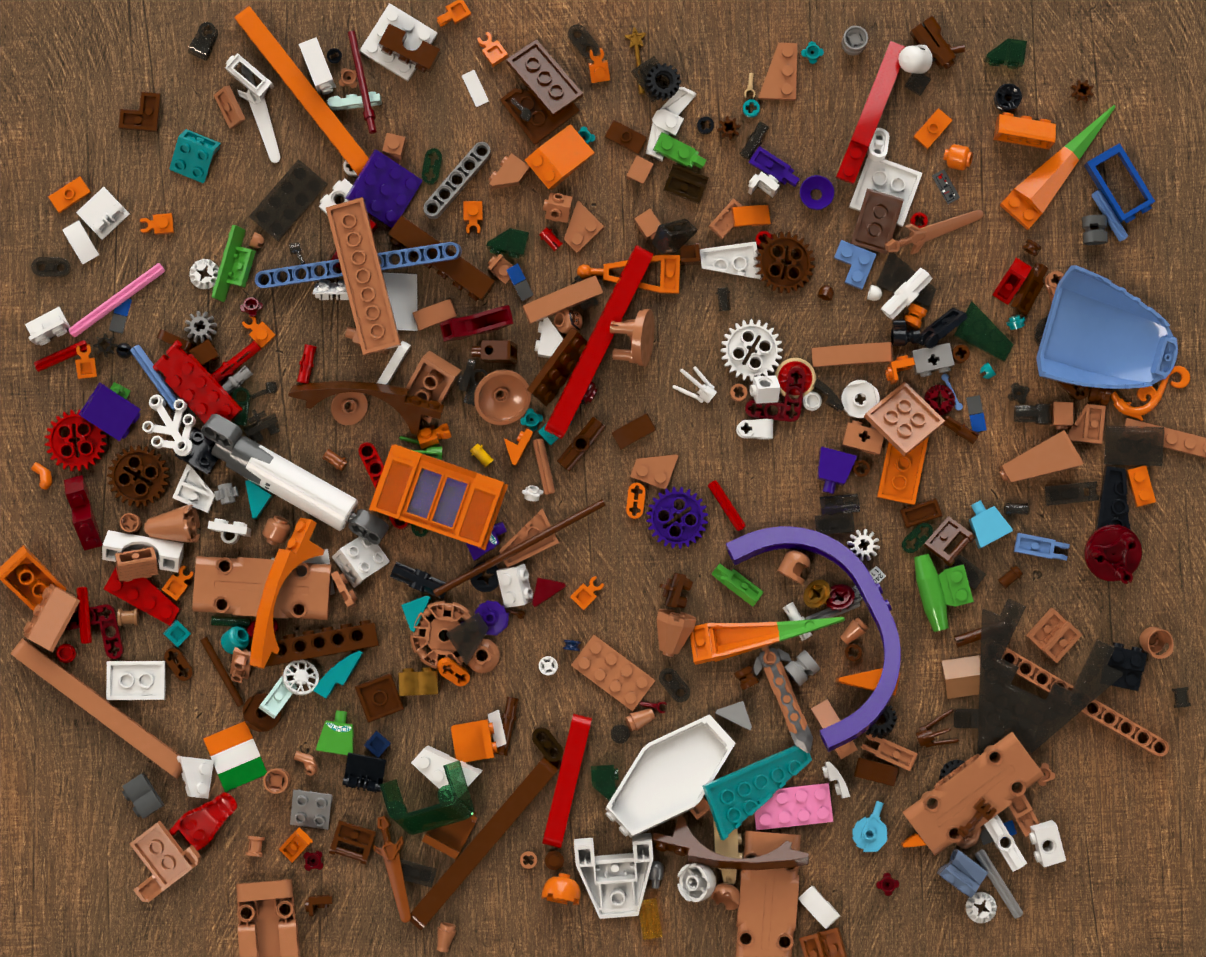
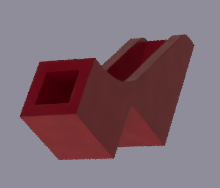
[440,305,514,342]
[64,475,103,551]

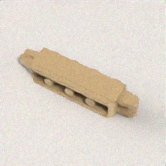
[713,818,742,884]

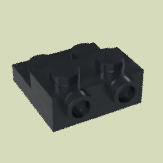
[1100,642,1147,691]

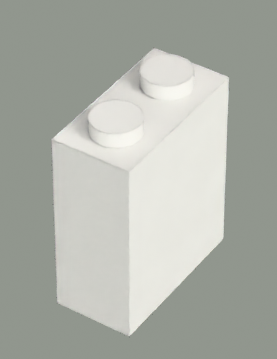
[299,37,336,95]

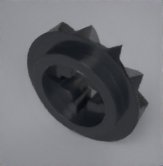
[470,562,499,592]

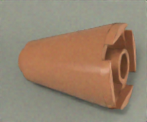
[144,504,200,543]

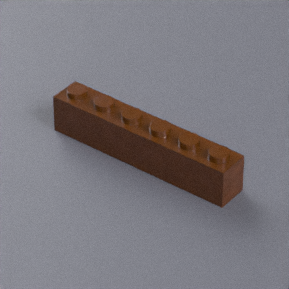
[388,215,495,302]

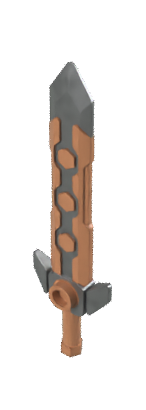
[753,646,813,753]

